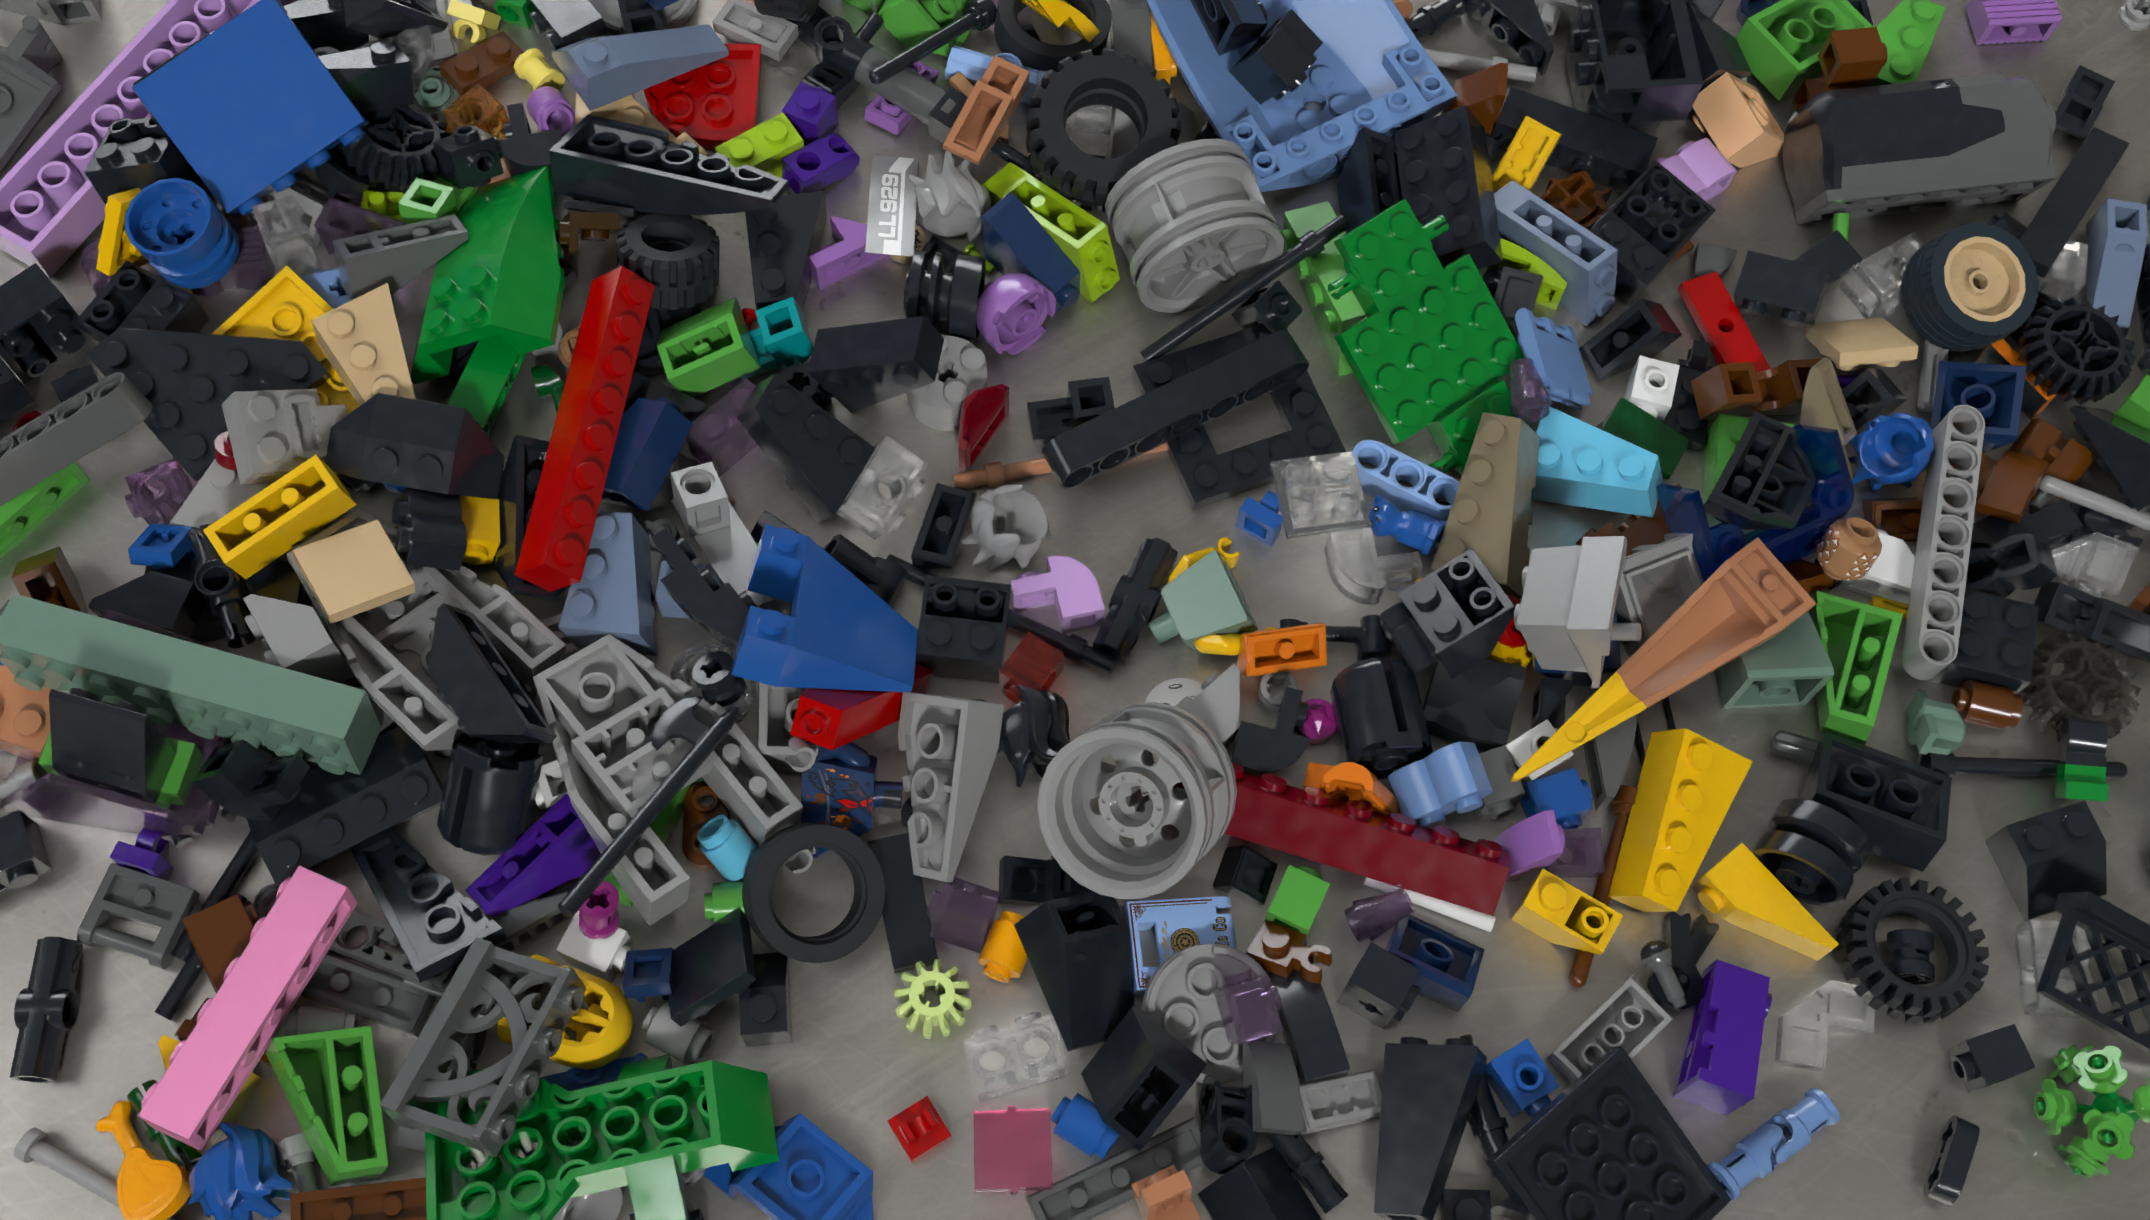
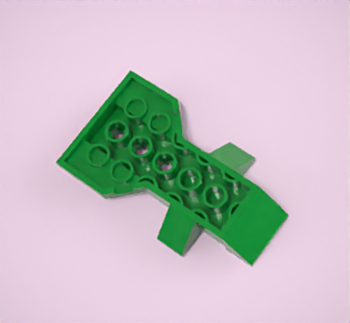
[425,1054,780,1220]

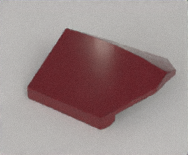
[958,384,1009,473]

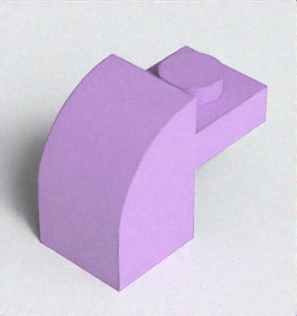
[1010,556,1105,634]

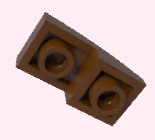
[1977,450,2049,524]

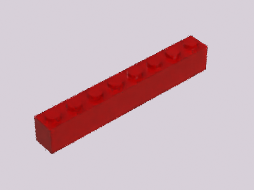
[514,266,655,592]

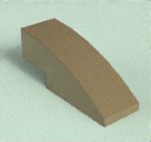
[1800,357,1857,496]

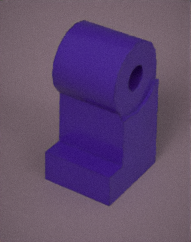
[782,133,860,194]

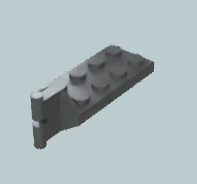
[0,15,63,173]

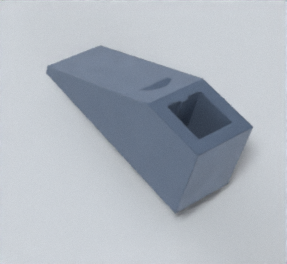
[2086,198,2148,328]

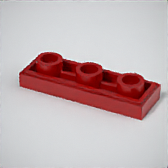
[1678,271,1771,372]

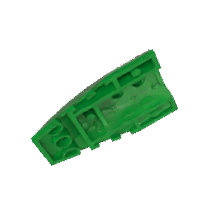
[410,166,565,384]

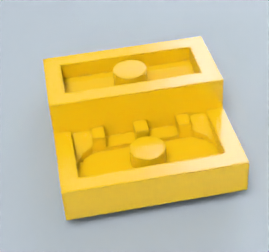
[1021,0,1100,43]

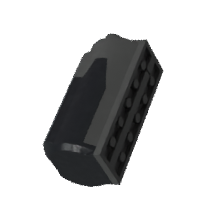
[1783,73,2057,224]

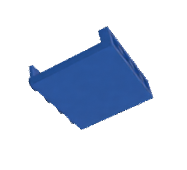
[132,0,369,216]

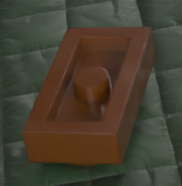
[439,31,524,99]

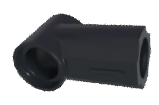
[823,534,906,606]

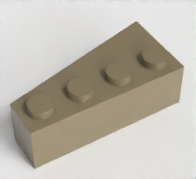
[1431,412,1539,600]

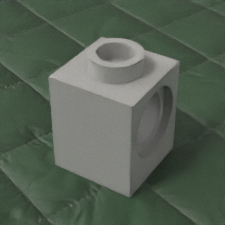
[670,461,731,537]

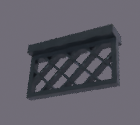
[2036,891,2150,1054]

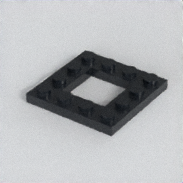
[1132,323,1346,510]

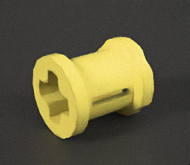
[513,48,565,91]

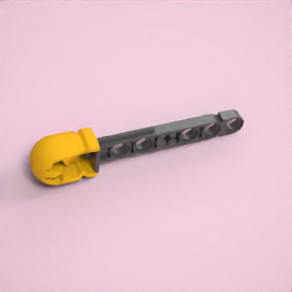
[253,883,633,1070]

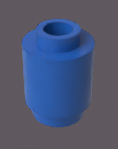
[1050,1093,1119,1160]

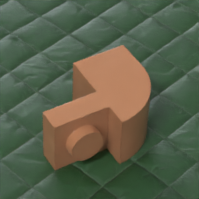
[1131,1164,1201,1220]

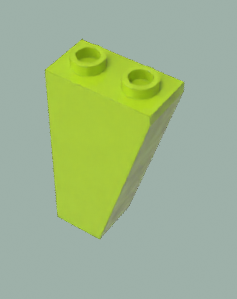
[982,162,1120,303]

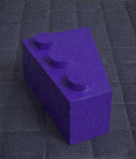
[1673,959,1772,1115]

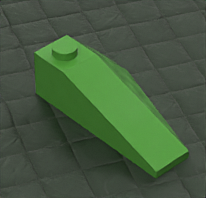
[878,0,973,57]

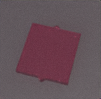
[974,1105,1053,1196]

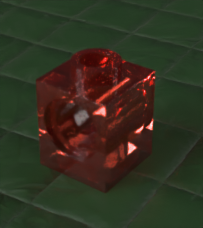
[999,632,1064,704]

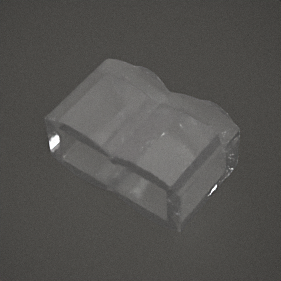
[2015,920,2099,1018]

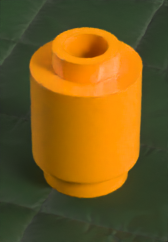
[978,911,1028,983]

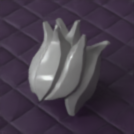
[909,151,991,243]
[962,485,1054,571]

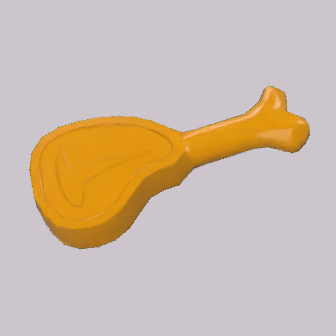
[95,1100,191,1220]

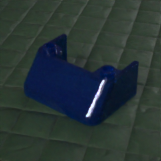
[1656,424,1854,582]

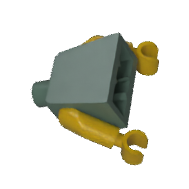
[1149,537,1276,656]

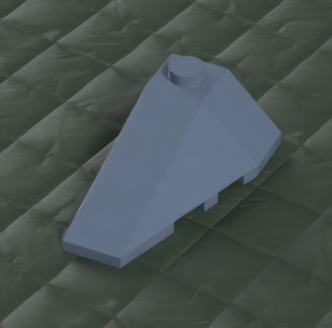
[552,24,729,111]

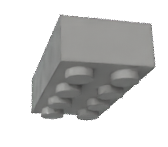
[1547,977,1672,1084]

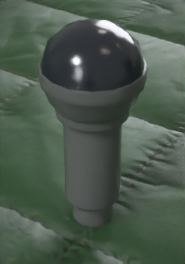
[1640,940,1687,1009]

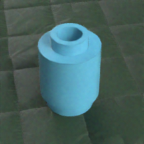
[697,815,758,882]

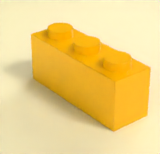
[203,454,357,579]

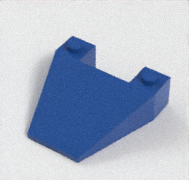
[732,524,918,692]

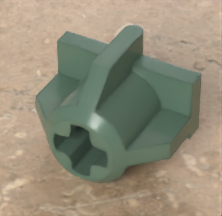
[1906,689,1966,755]

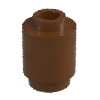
[1951,680,2023,730]

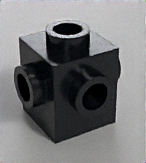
[433,125,504,189]

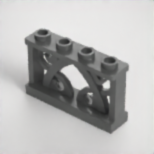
[380,937,586,1157]

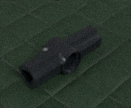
[1093,538,1178,663]
[10,937,83,1083]

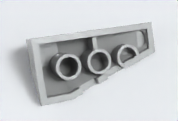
[897,692,1004,882]

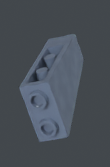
[1494,180,1618,327]

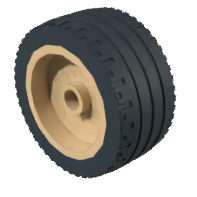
[1900,222,2039,352]

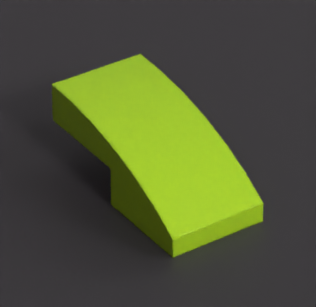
[1486,238,1567,310]

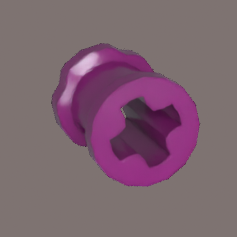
[579,881,620,939]

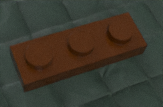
[290,1177,427,1220]

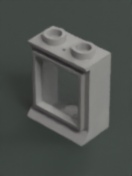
[1616,533,1704,657]

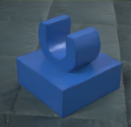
[1236,490,1284,547]

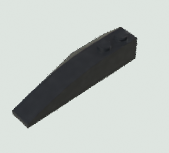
[549,114,788,215]

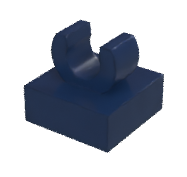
[623,948,675,1003]

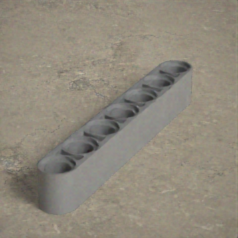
[1902,405,1985,680]

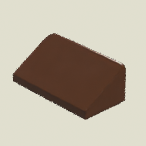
[1862,497,1953,542]

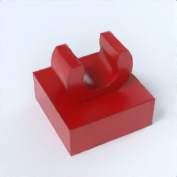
[887,1096,952,1163]

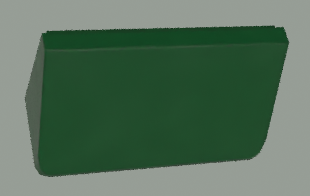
[1601,398,1690,480]

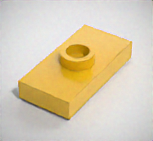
[1492,116,1562,191]

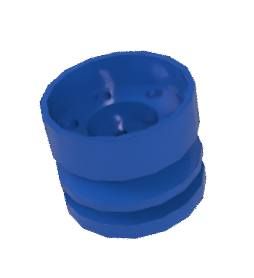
[125,178,239,289]

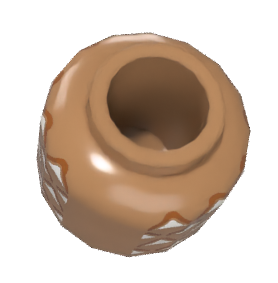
[1816,517,1882,581]

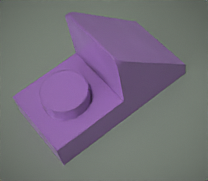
[809,216,889,290]

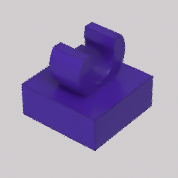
[110,827,174,881]

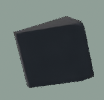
[1213,845,1278,905]

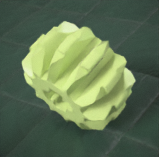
[894,959,972,1039]

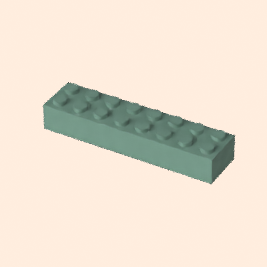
[0,593,381,775]

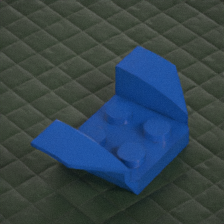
[703,1113,874,1220]

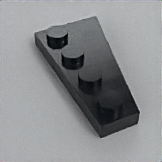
[350,828,507,983]

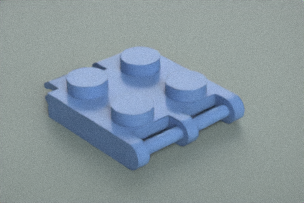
[1515,308,1592,410]

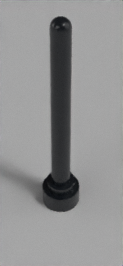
[869,0,997,85]
[1918,752,2128,779]

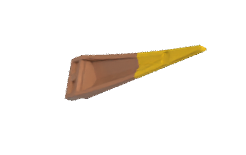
[1511,537,1816,782]

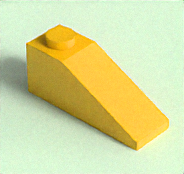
[1692,843,1839,961]

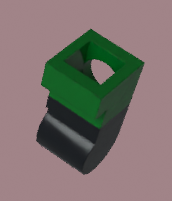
[2055,718,2109,801]

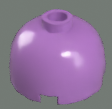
[976,273,1056,355]

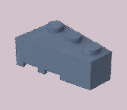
[558,511,658,656]

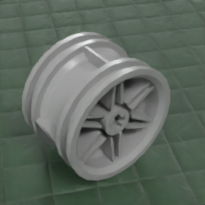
[1105,139,1284,313]
[1037,702,1237,899]

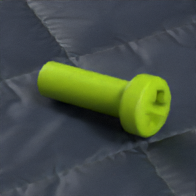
[963,243,996,275]

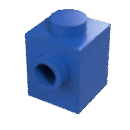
[1520,767,1593,833]
[1484,1038,1559,1118]

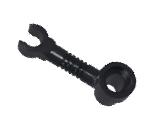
[1280,615,1392,661]

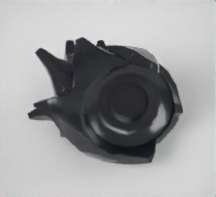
[997,685,1071,787]

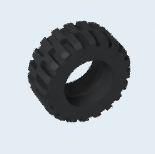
[1026,49,1181,212]

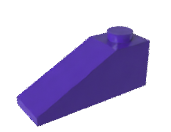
[465,794,601,918]

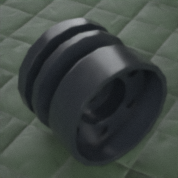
[903,250,986,343]

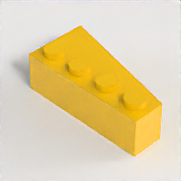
[1608,728,1753,912]

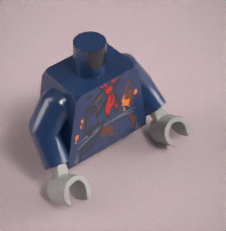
[785,736,903,874]

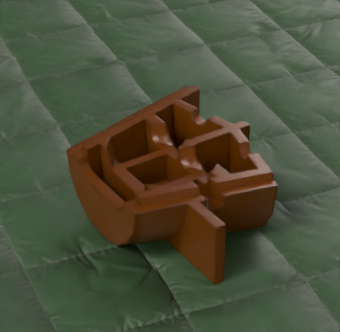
[1540,171,1613,230]

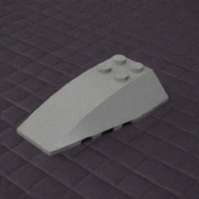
[287,508,566,751]

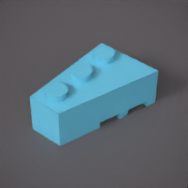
[1531,405,1663,518]

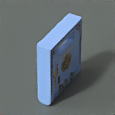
[1123,896,1237,996]

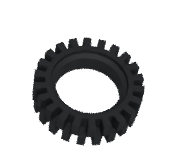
[1836,878,1989,1024]

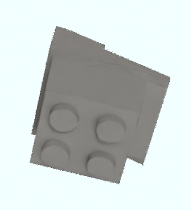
[1514,536,1642,688]

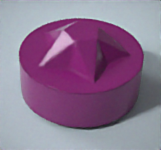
[1294,699,1337,744]

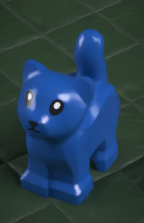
[1364,495,1447,557]

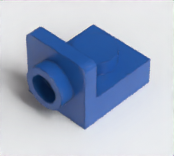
[128,524,197,569]

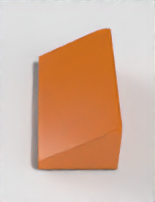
[1237,622,1327,677]

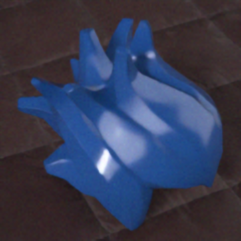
[1848,413,1935,493]
[188,1122,294,1220]

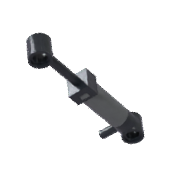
[814,13,1059,193]

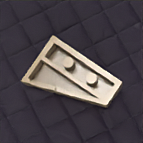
[311,283,415,406]

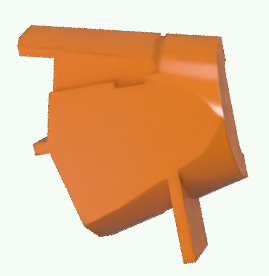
[1303,762,1401,816]

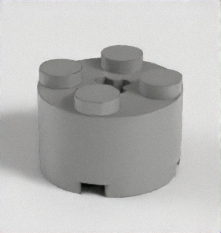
[906,334,987,431]

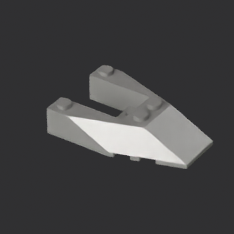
[533,634,803,926]

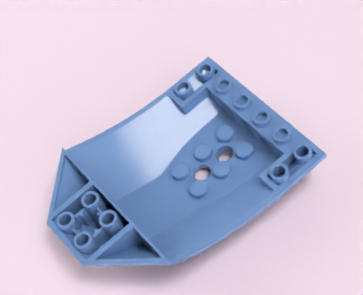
[1146,0,1458,192]

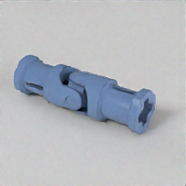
[1707,1088,1840,1200]

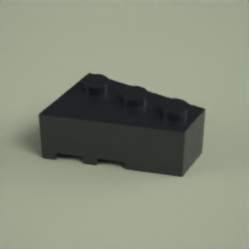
[808,316,944,413]

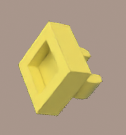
[447,0,501,44]

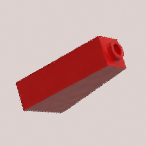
[790,663,934,750]

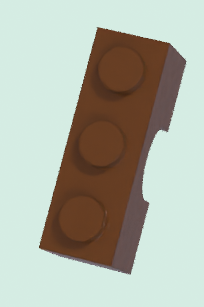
[1792,27,1888,112]
[1691,358,1821,420]

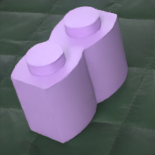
[1648,138,1737,201]

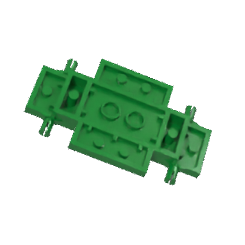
[1328,199,1545,476]

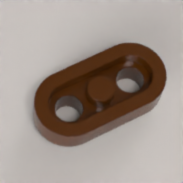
[682,781,730,871]

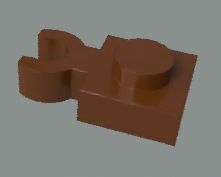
[1246,920,1332,984]

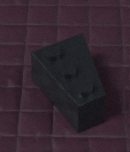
[745,191,827,311]
[737,374,876,523]

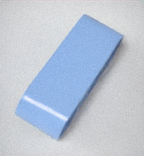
[1346,440,1460,520]

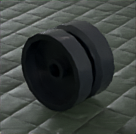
[1752,798,1871,907]

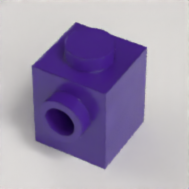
[782,82,838,146]

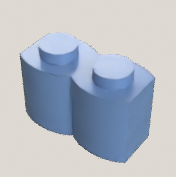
[1388,741,1493,829]

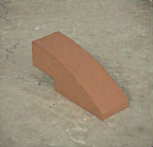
[942,55,1030,165]

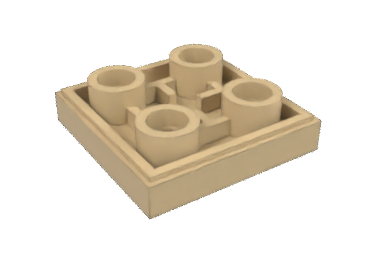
[1805,317,1919,371]
[293,519,416,624]

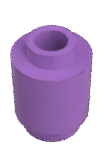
[527,86,575,136]

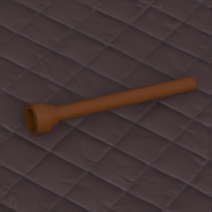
[1568,785,1638,988]

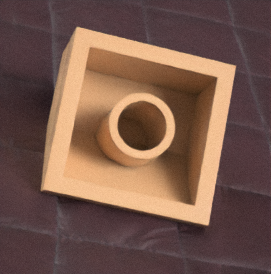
[1692,72,1785,168]

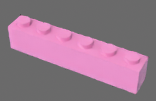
[138,866,358,1151]

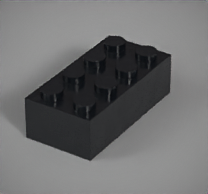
[1394,105,1503,270]

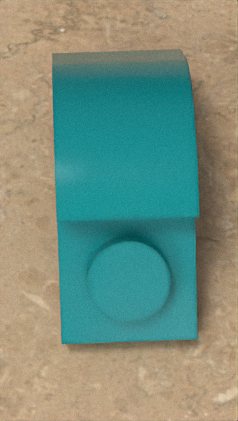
[741,297,813,381]

